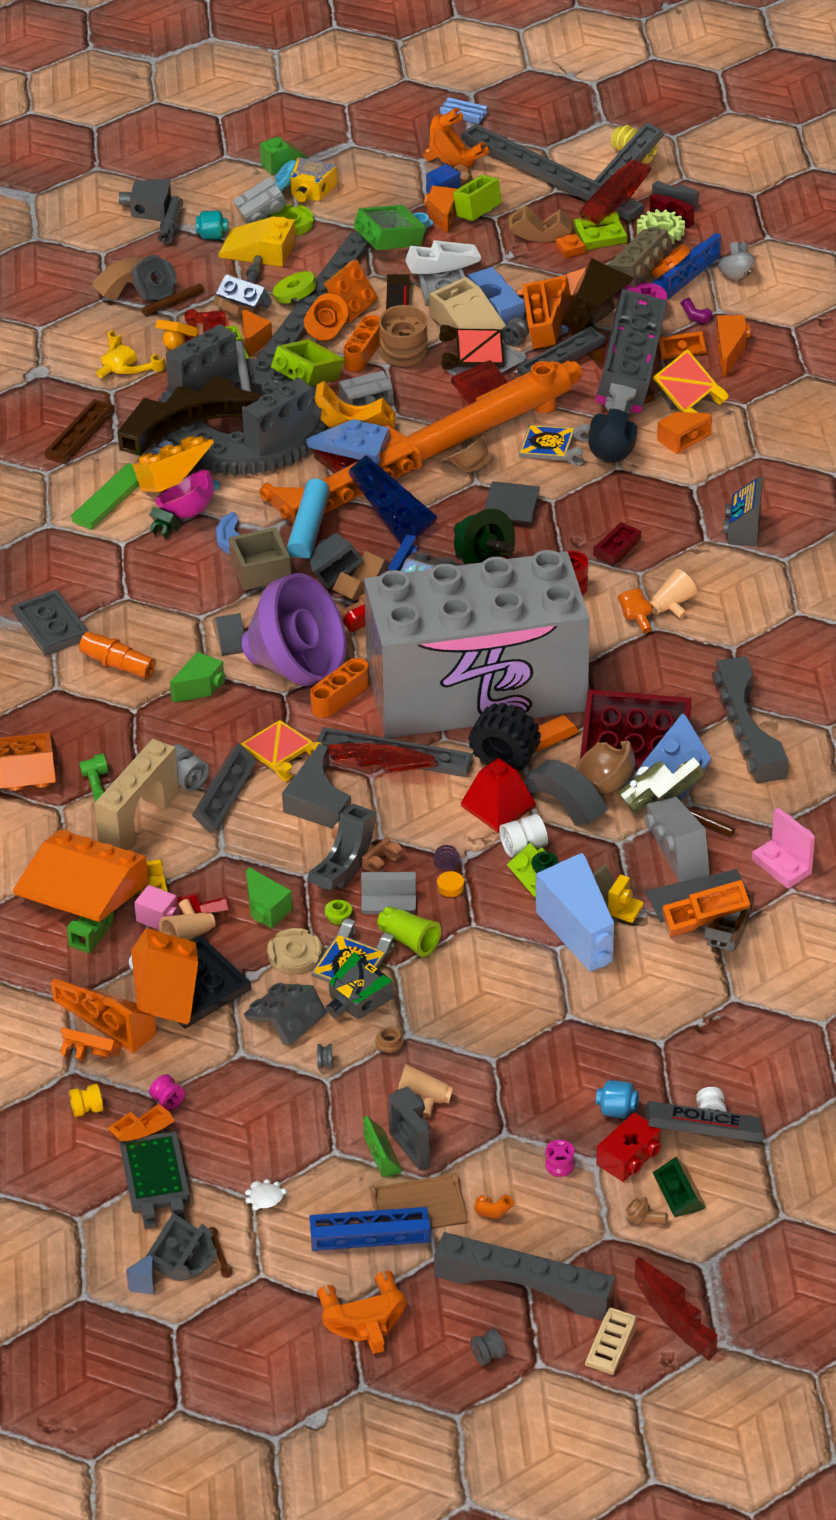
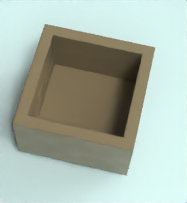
[229,527,291,590]

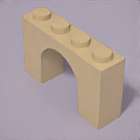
[94,739,179,850]

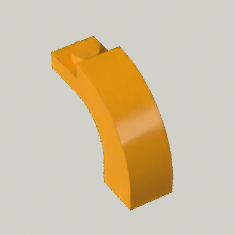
[315,381,396,428]

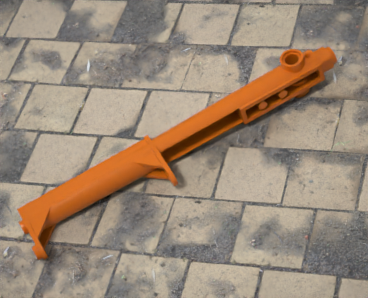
[259,361,582,525]

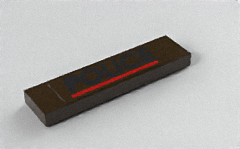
[386,274,410,310]

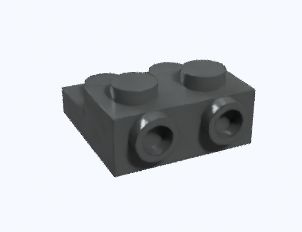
[388,1086,431,1171]

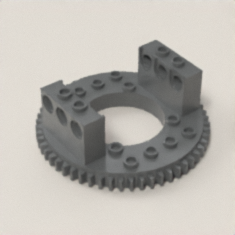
[158,324,328,476]

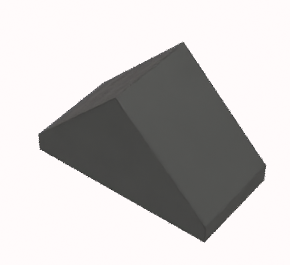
[212,613,244,656]

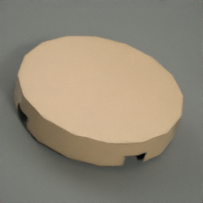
[267,928,322,974]

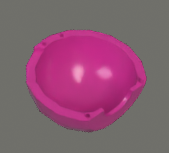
[155,470,214,519]

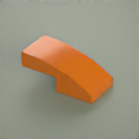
[107,1104,175,1142]

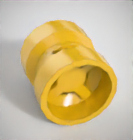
[69,1083,103,1118]

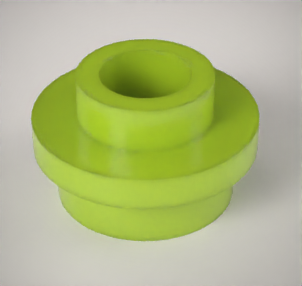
[325,900,352,925]

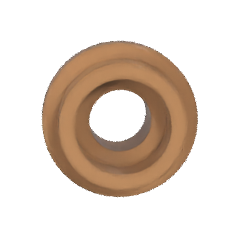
[375,1026,404,1053]

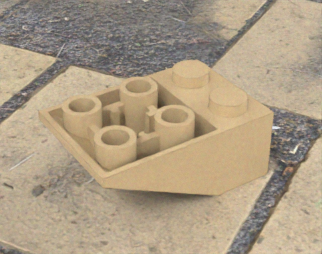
[429,277,506,329]

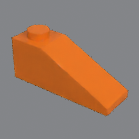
[716,315,750,376]

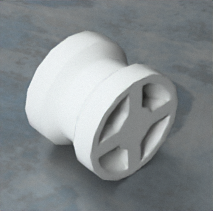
[696,1087,727,1112]

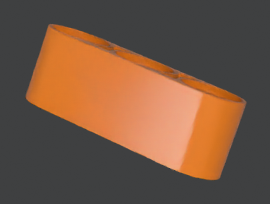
[343,315,380,372]
[310,658,369,718]

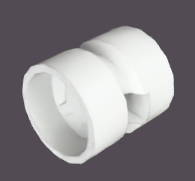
[500,814,548,858]

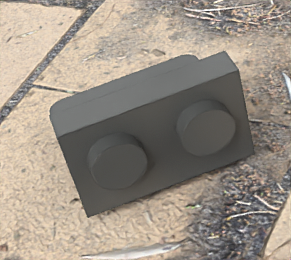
[244,983,327,1045]

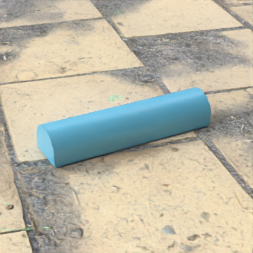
[286,479,330,559]

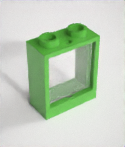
[354,205,426,250]

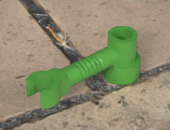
[79,753,109,802]

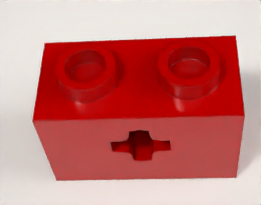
[596,1113,661,1182]

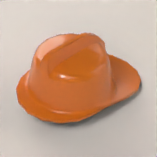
[304,293,348,341]

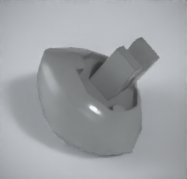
[718,242,756,280]

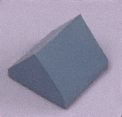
[126,1255,155,1294]

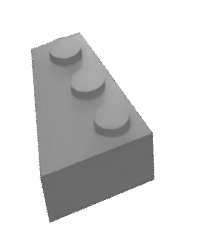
[644,797,710,883]

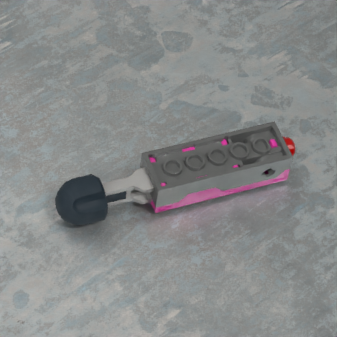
[588,289,667,463]

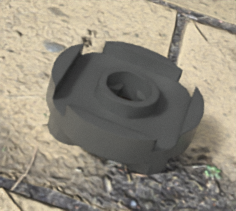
[131,255,177,302]

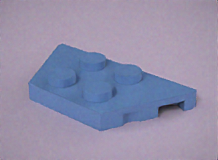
[306,419,391,464]
[630,714,711,801]

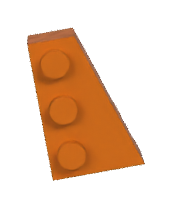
[522,275,571,349]

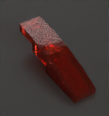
[579,159,652,225]
[328,743,438,774]
[634,1257,718,1361]

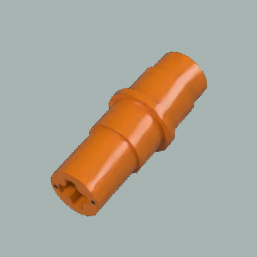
[79,631,156,680]

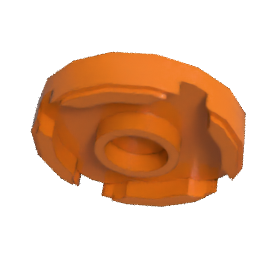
[651,244,691,279]

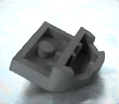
[145,1213,217,1281]

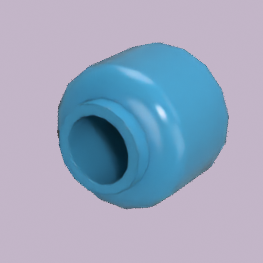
[596,1080,639,1119]

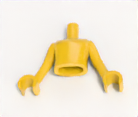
[96,330,165,379]

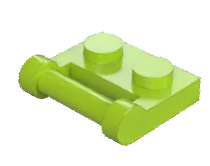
[573,212,627,250]

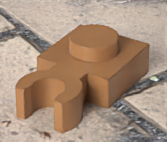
[213,295,255,319]

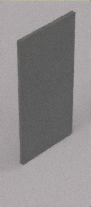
[645,869,748,922]

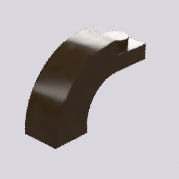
[703,890,755,951]

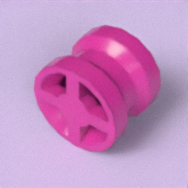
[149,1074,185,1111]
[545,1140,574,1177]

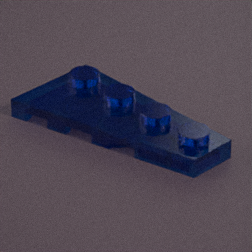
[348,455,438,545]

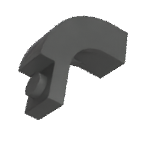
[523,760,608,825]
[308,803,377,890]

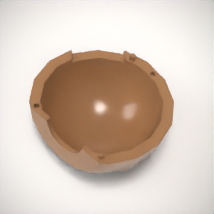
[575,741,635,795]

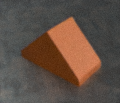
[242,310,272,356]

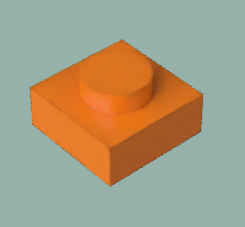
[555,234,585,258]

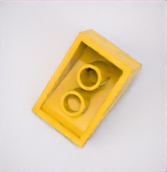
[218,216,296,267]

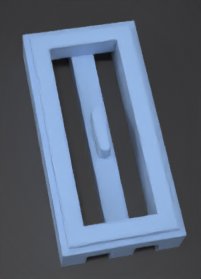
[440,97,488,124]

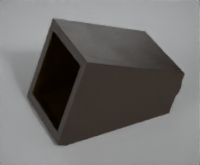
[561,258,633,332]

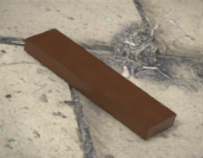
[45,399,115,465]

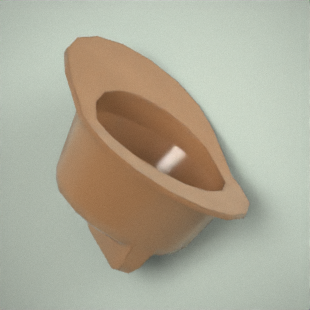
[437,434,491,472]

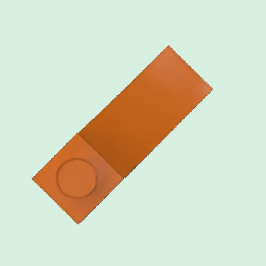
[662,880,750,937]

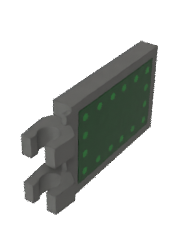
[119,1131,190,1229]

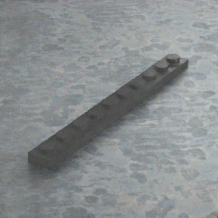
[461,124,644,221]
[257,231,371,361]

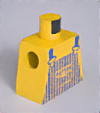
[291,157,338,202]

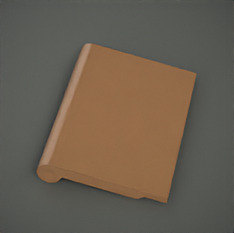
[370,1172,468,1229]

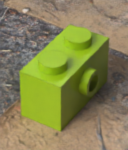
[453,174,502,221]

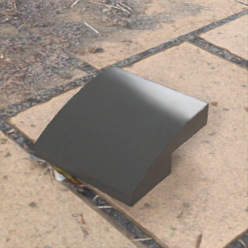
[485,481,540,527]

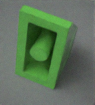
[260,137,309,175]
[170,652,226,702]
[246,867,292,928]

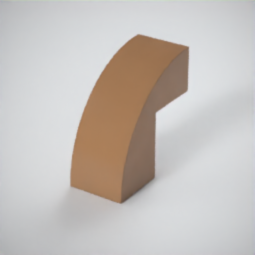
[509,205,572,242]
[91,257,154,301]
[332,551,390,600]

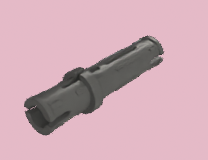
[158,196,183,245]

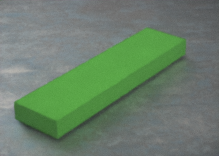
[71,463,139,530]

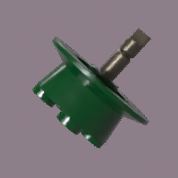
[454,508,515,565]

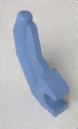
[216,512,240,554]

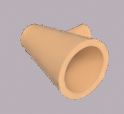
[649,569,697,619]
[159,899,216,941]
[398,1063,453,1118]

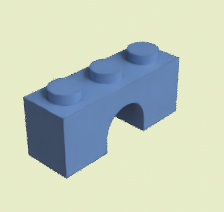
[468,267,526,325]

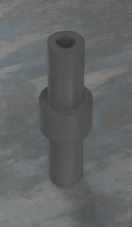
[246,255,263,284]

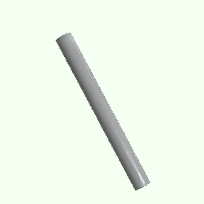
[236,341,251,392]

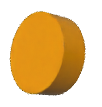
[437,871,464,897]

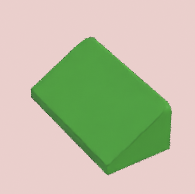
[363,1116,402,1177]

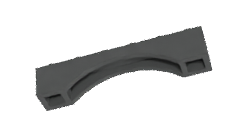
[712,656,788,783]
[434,1232,616,1321]

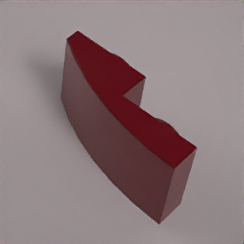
[650,194,695,228]

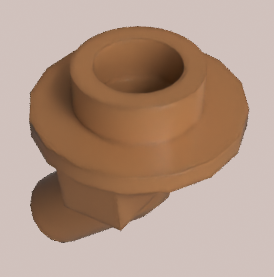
[454,164,473,186]
[625,1197,668,1224]

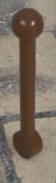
[208,1227,232,1278]

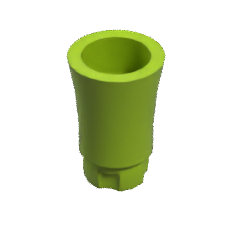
[377,906,441,957]

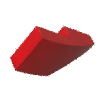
[177,892,230,913]

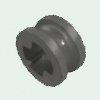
[317,1044,332,1069]

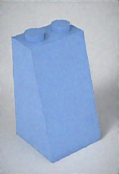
[536,853,614,972]

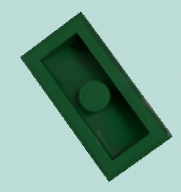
[652,1157,706,1217]

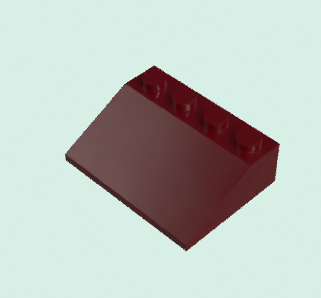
[580,689,692,770]

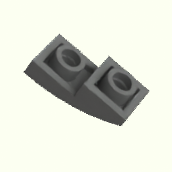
[652,180,699,212]

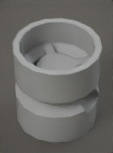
[173,744,209,792]

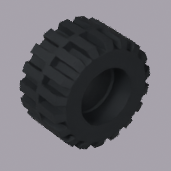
[468,703,541,772]

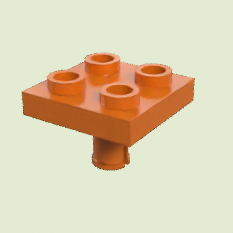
[324,259,378,323]

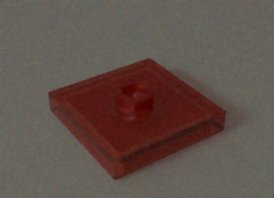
[451,360,508,405]

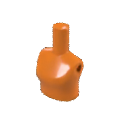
[618,589,653,633]

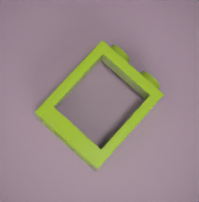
[271,339,345,386]

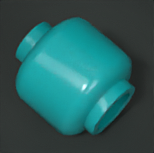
[196,210,228,240]

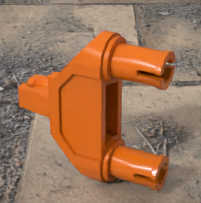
[423,108,489,168]
[317,1270,407,1354]

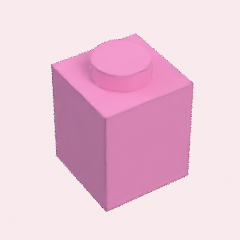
[134,885,179,930]

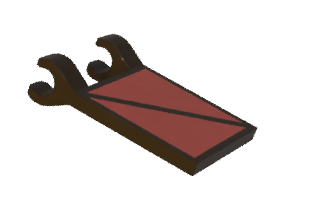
[439,325,505,370]

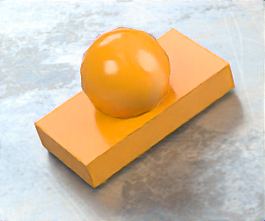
[155,319,198,350]

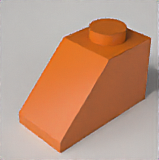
[424,186,457,232]
[657,412,712,454]

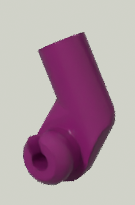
[680,297,713,324]

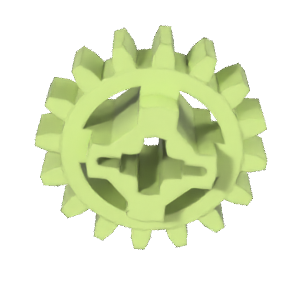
[637,209,685,244]

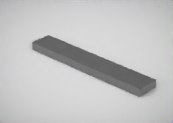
[317,727,473,777]

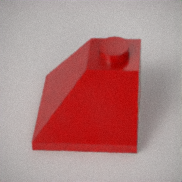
[461,758,536,833]

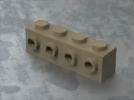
[608,227,672,287]

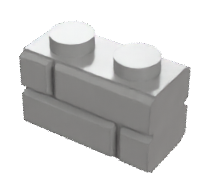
[233,177,287,224]
[339,371,393,406]

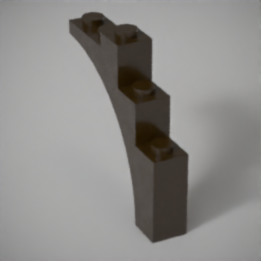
[117,375,263,456]

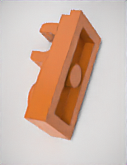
[60,1027,121,1061]

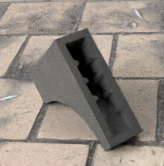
[282,744,351,829]

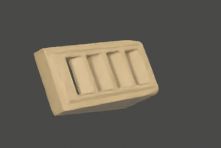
[585,1308,637,1376]

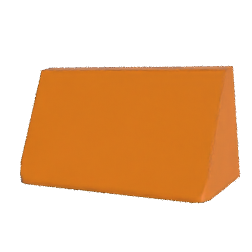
[657,331,707,360]

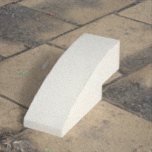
[405,240,481,274]

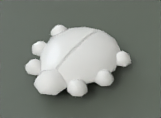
[245,1179,288,1210]

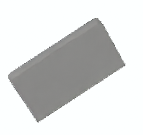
[361,872,416,914]

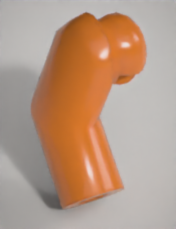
[474,1195,514,1220]

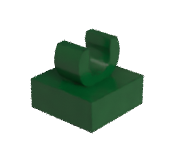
[149,507,182,538]

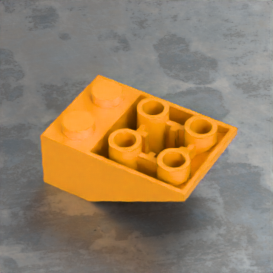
[132,436,214,492]

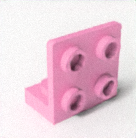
[751,808,815,889]

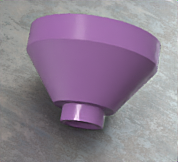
[242,573,346,686]

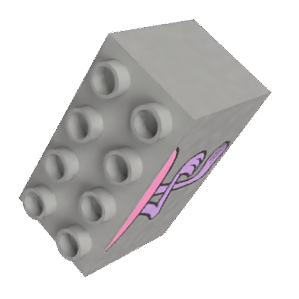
[364,550,590,738]

